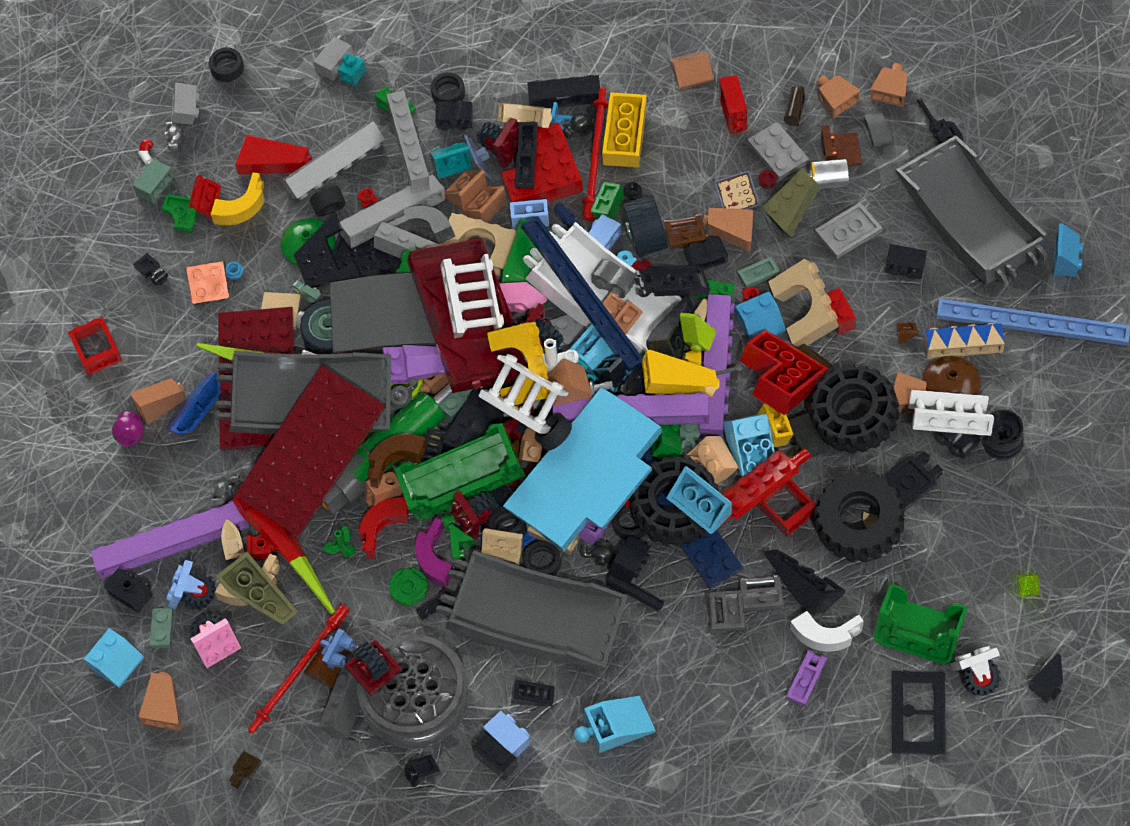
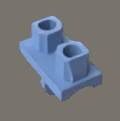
[320,629,356,669]

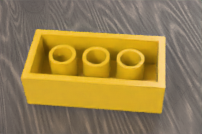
[602,92,647,168]

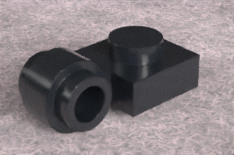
[133,253,168,286]

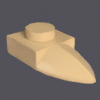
[221,519,244,560]

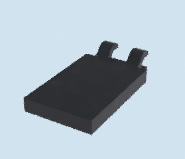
[634,265,710,297]
[881,451,943,511]

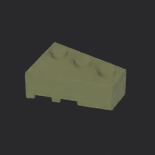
[762,168,821,237]

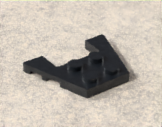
[294,214,363,288]

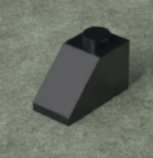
[592,357,627,388]
[1029,653,1063,704]

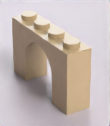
[438,213,517,277]
[768,259,839,347]

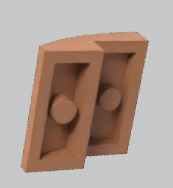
[603,291,643,334]

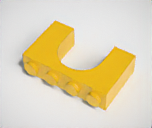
[487,322,550,406]

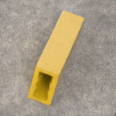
[642,350,719,397]

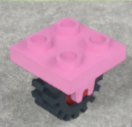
[189,614,241,668]

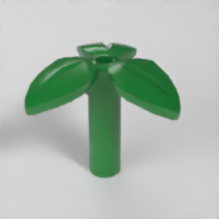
[322,525,356,557]

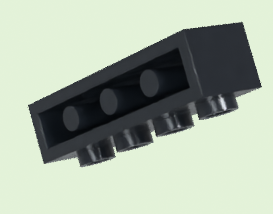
[527,75,600,108]

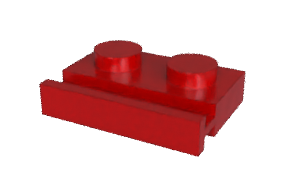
[189,174,221,219]

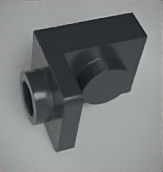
[404,754,440,787]

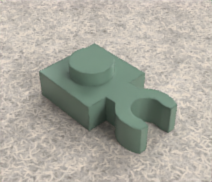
[292,280,323,304]
[680,424,700,452]

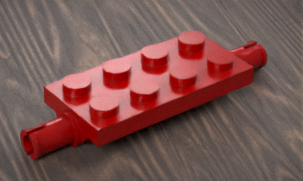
[718,448,812,529]

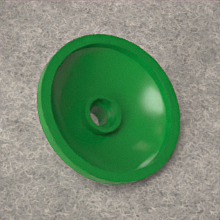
[281,218,336,266]

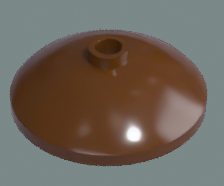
[923,356,981,395]

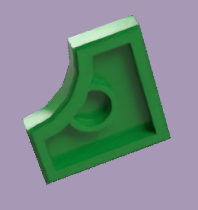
[161,194,199,233]

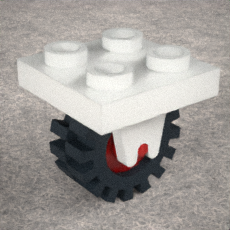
[950,646,1001,696]

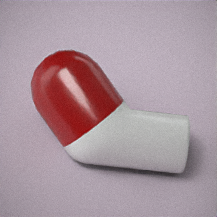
[138,139,153,165]

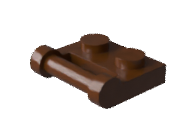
[664,213,706,250]

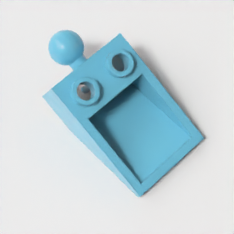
[574,696,656,753]

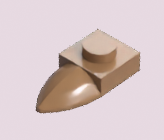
[519,427,542,463]

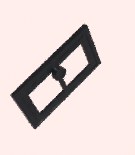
[892,671,946,755]

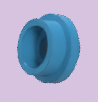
[225,262,243,280]

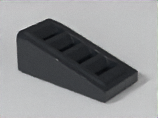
[421,427,447,463]
[511,680,555,707]

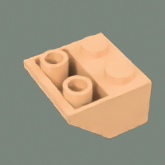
[683,436,739,484]

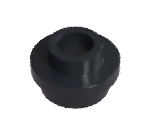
[624,182,642,200]

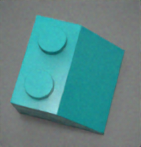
[430,142,472,179]

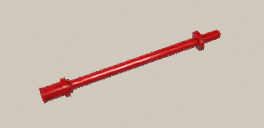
[582,87,609,222]
[248,604,350,734]

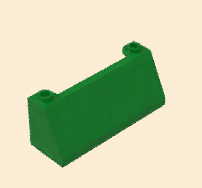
[394,423,526,521]

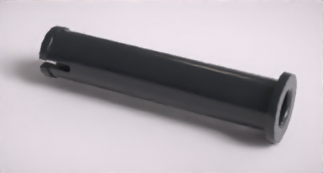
[606,574,665,612]

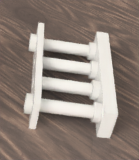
[440,254,504,338]
[479,354,568,434]
[908,390,994,436]

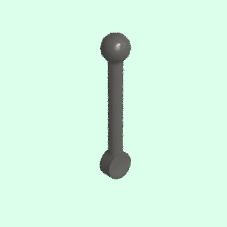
[716,364,743,375]

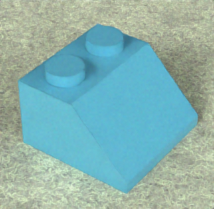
[84,628,144,688]

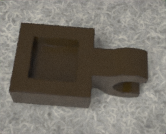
[229,751,262,789]

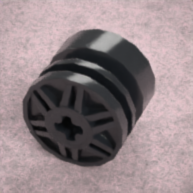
[983,410,1024,460]

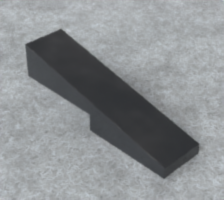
[515,122,539,189]

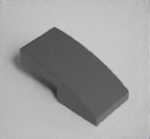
[864,112,892,147]

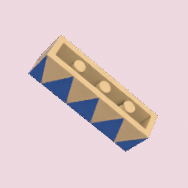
[924,323,1005,359]

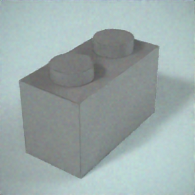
[314,37,353,81]
[171,83,199,125]

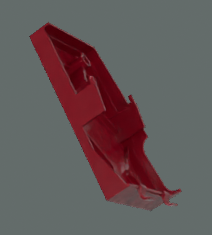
[407,238,528,393]

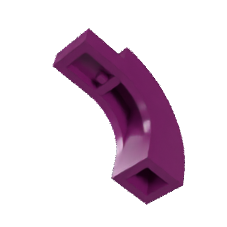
[415,518,454,589]

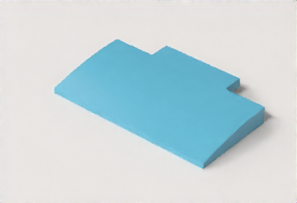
[503,387,662,552]

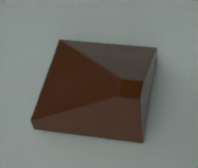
[897,322,918,344]

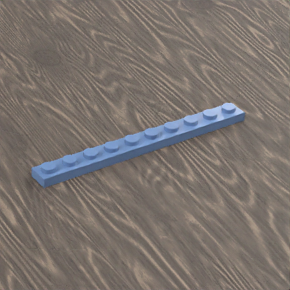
[936,299,1130,346]

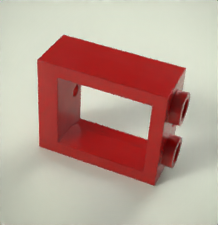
[719,75,748,134]
[68,317,123,376]
[756,479,817,537]

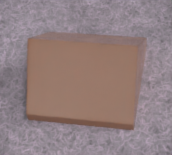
[669,51,714,90]
[445,169,487,210]
[461,186,506,223]
[547,358,592,406]

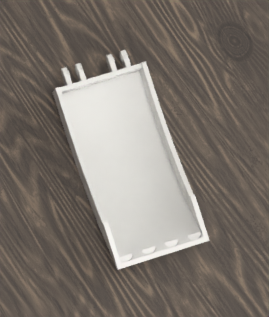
[523,222,696,357]

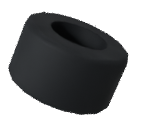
[309,186,346,217]

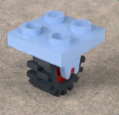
[166,560,216,610]

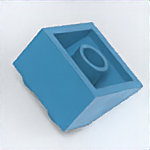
[1053,223,1083,277]
[735,292,786,341]

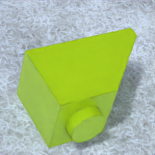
[680,313,717,352]

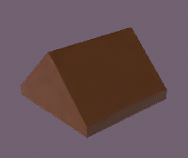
[303,640,353,690]

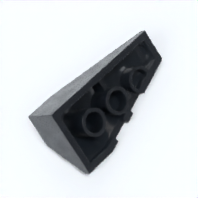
[646,295,695,360]
[765,549,846,615]

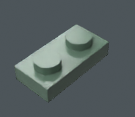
[738,257,780,289]
[150,608,174,648]

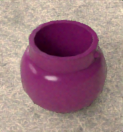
[112,412,145,447]

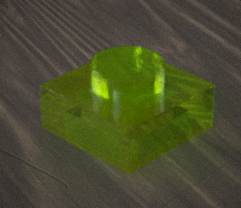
[1017,573,1040,596]

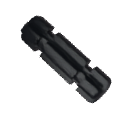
[417,591,453,620]

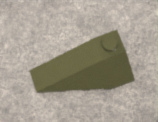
[216,552,298,625]

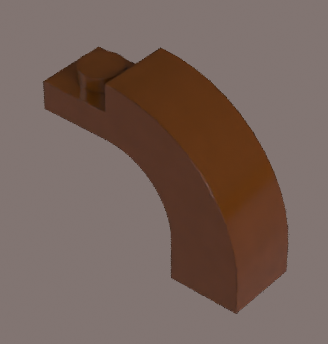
[368,434,426,488]

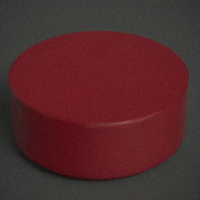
[759,170,777,189]

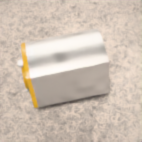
[809,159,849,189]

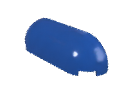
[167,372,222,434]

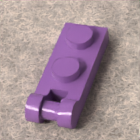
[786,650,828,707]

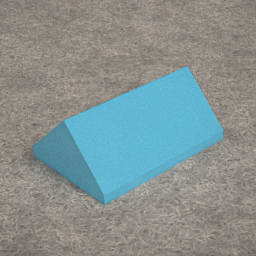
[667,466,732,534]

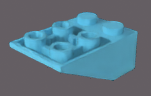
[569,324,627,392]
[723,414,775,477]

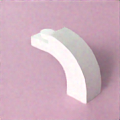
[790,611,864,652]

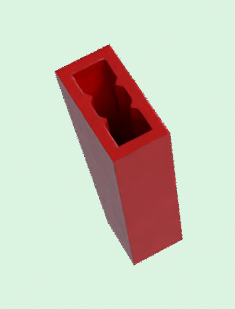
[235,135,312,175]

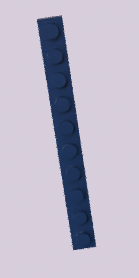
[521,216,643,372]

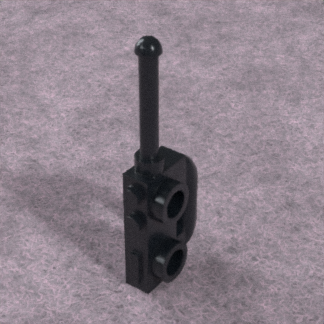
[917,98,963,144]

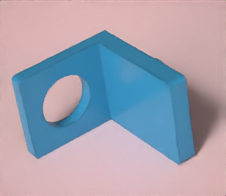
[551,102,574,131]

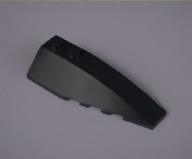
[442,381,514,452]

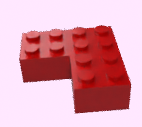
[501,122,583,203]
[740,329,828,415]

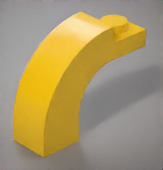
[211,173,265,225]

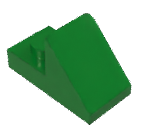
[449,525,476,569]

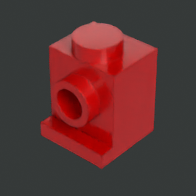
[247,535,277,561]

